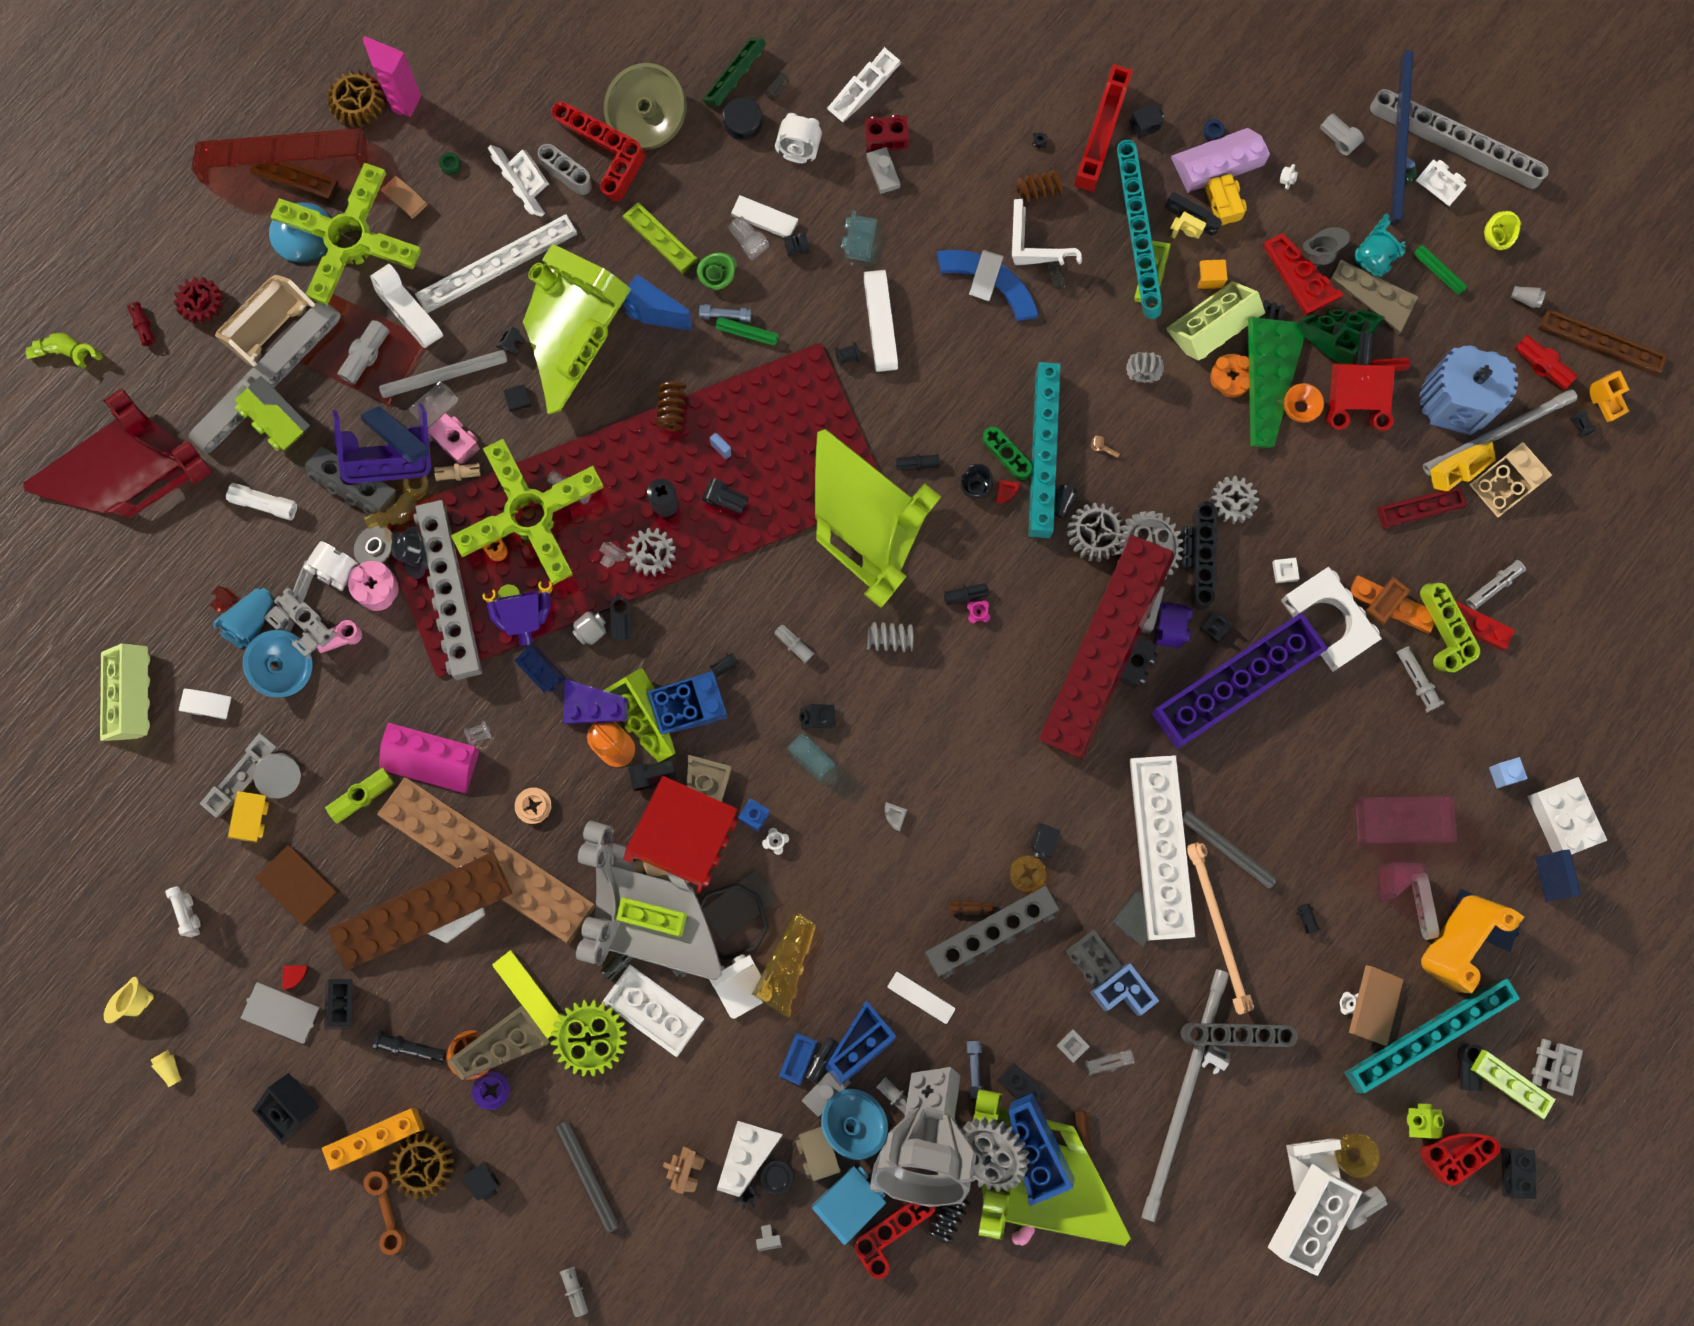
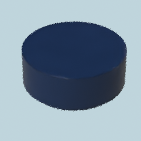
[1203,119,1225,141]

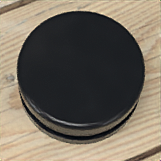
[723,97,762,140]

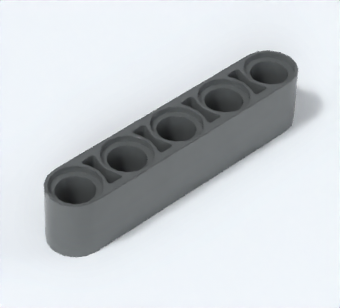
[1181,1023,1298,1047]

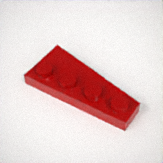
[1262,233,1344,316]

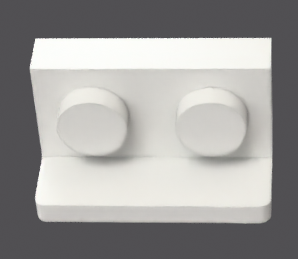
[1416,160,1467,206]

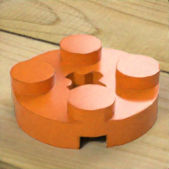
[1210,354,1249,398]

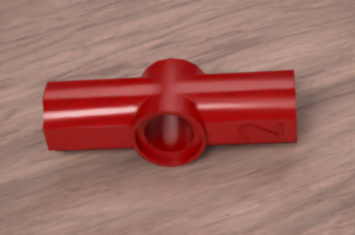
[1514,334,1578,390]

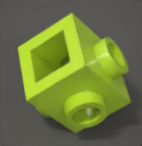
[1407,1104,1444,1138]

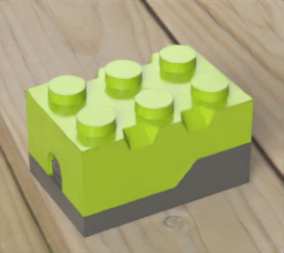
[234,376,310,452]

